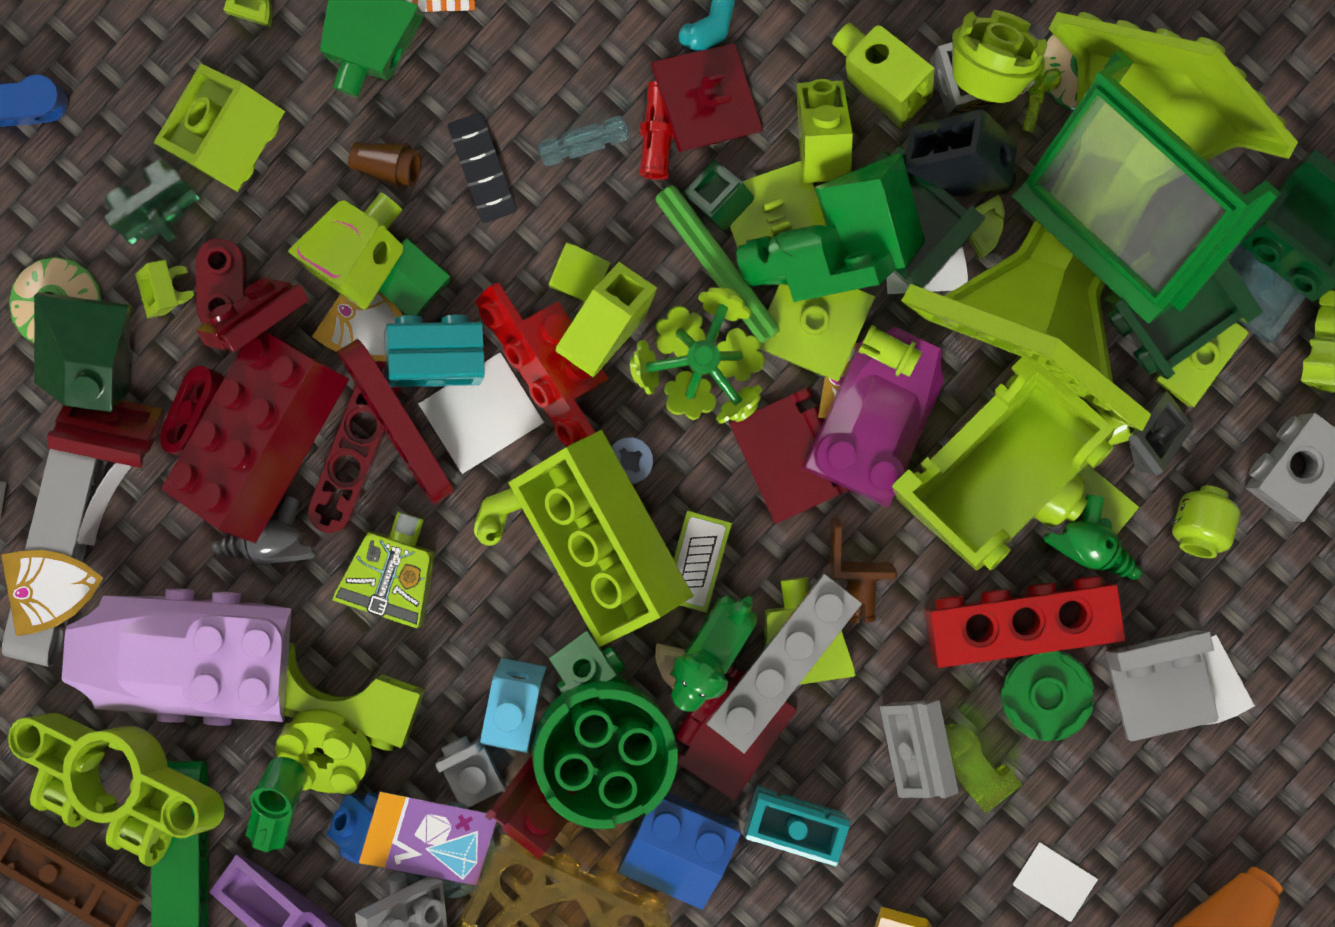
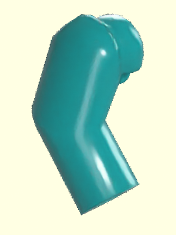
[679,0,735,52]

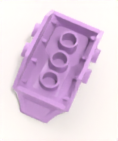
[62,589,292,726]

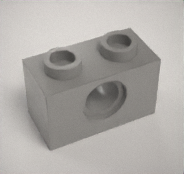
[1245,413,1335,522]

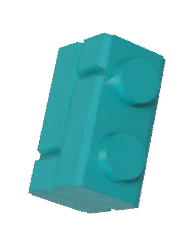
[384,315,485,387]
[743,785,850,867]

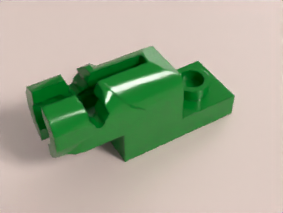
[736,225,896,302]

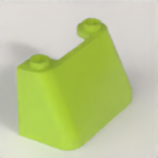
[892,357,1114,570]

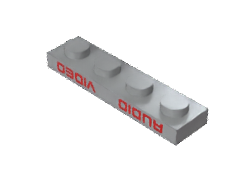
[706,573,862,754]

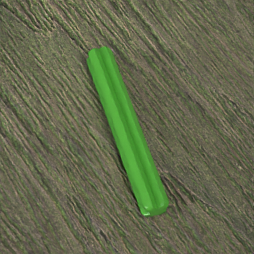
[655,185,780,343]

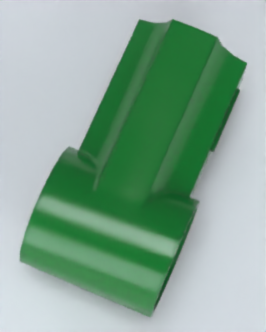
[246,757,308,853]

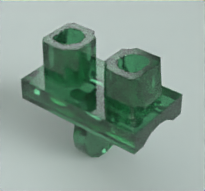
[104,160,200,245]

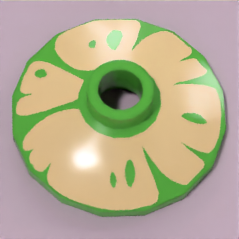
[9,257,102,343]

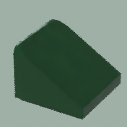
[683,159,754,231]

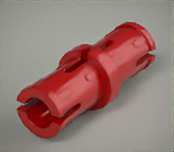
[639,81,674,180]

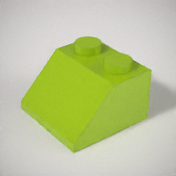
[153,64,285,192]

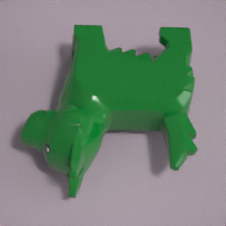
[669,595,757,712]

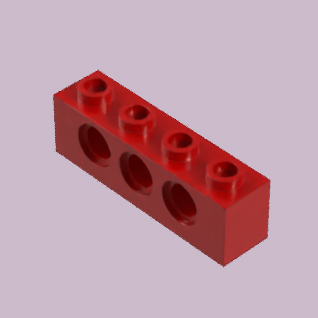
[924,576,1125,668]

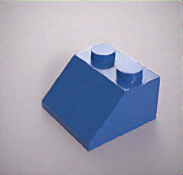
[617,792,741,910]

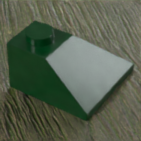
[34,292,131,412]

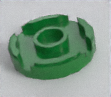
[1000,651,1094,741]

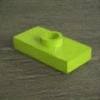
[1153,323,1249,407]

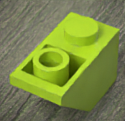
[797,79,853,183]
[555,262,657,378]

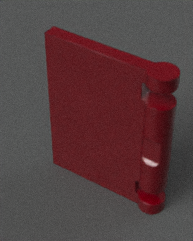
[729,387,850,524]
[674,664,797,802]

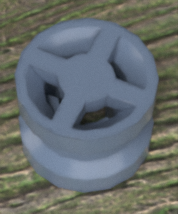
[612,437,653,484]

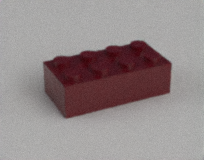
[161,331,349,544]

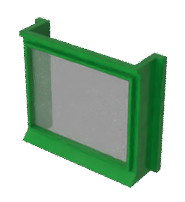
[1011,49,1281,324]

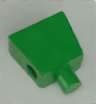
[320,0,424,98]

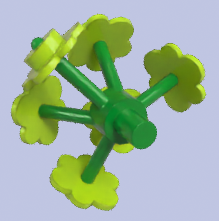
[630,287,765,424]

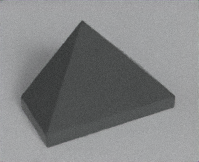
[1128,391,1194,475]

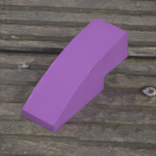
[209,854,344,927]

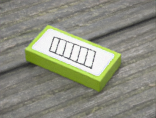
[673,511,732,613]

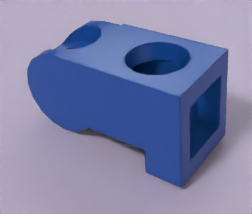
[0,75,69,127]

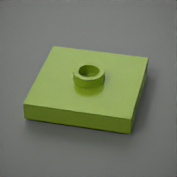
[759,284,875,382]

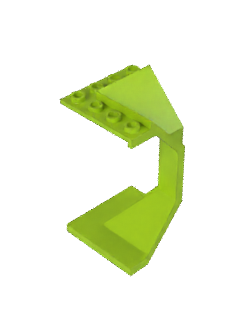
[901,12,1298,431]

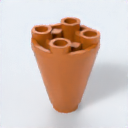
[1171,867,1283,927]

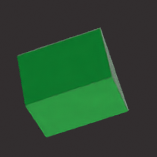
[815,153,925,269]

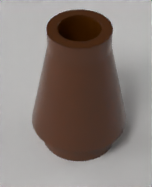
[348,142,422,189]

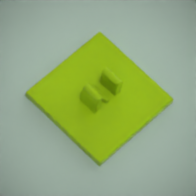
[730,161,826,249]

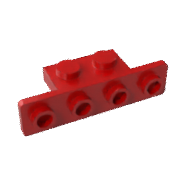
[475,282,609,447]

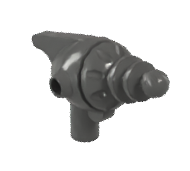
[211,496,316,565]

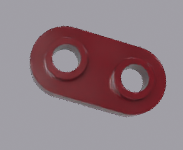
[196,238,247,324]
[160,365,224,456]

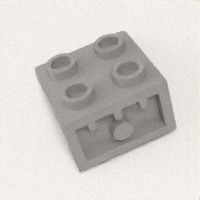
[1105,630,1219,741]

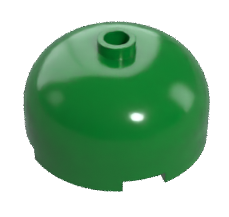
[532,681,678,829]

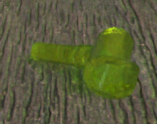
[1022,66,1061,132]

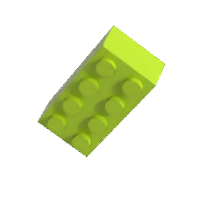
[508,430,694,647]

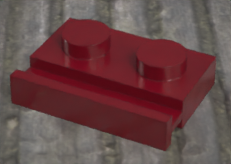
[196,278,309,353]
[47,400,164,468]
[485,754,579,859]

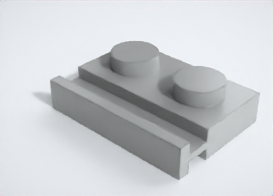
[880,700,959,798]

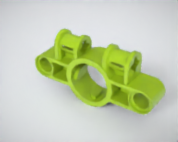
[8,712,225,866]

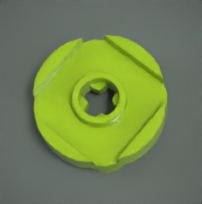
[275,710,372,795]

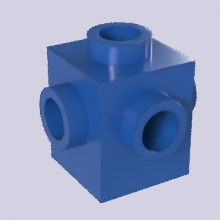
[326,792,379,865]

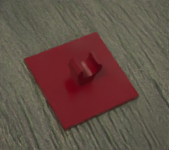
[651,43,763,153]

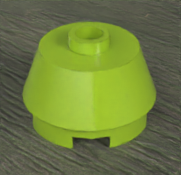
[952,10,1047,103]

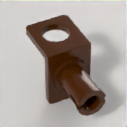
[829,517,897,623]

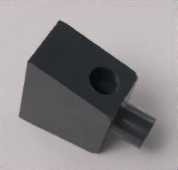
[905,109,1017,197]

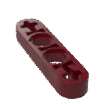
[337,338,454,505]
[308,361,402,533]

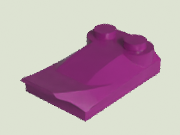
[802,327,944,507]

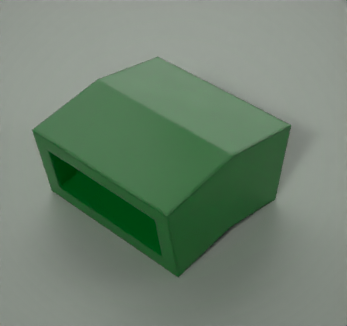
[379,238,450,316]

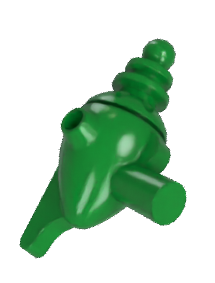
[1043,495,1142,580]

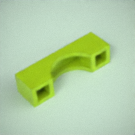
[284,642,426,751]

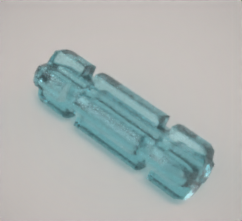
[538,116,628,166]

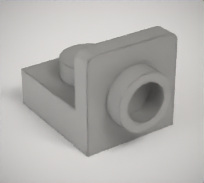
[435,736,506,809]

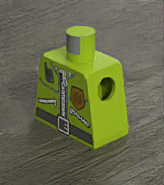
[332,511,435,629]

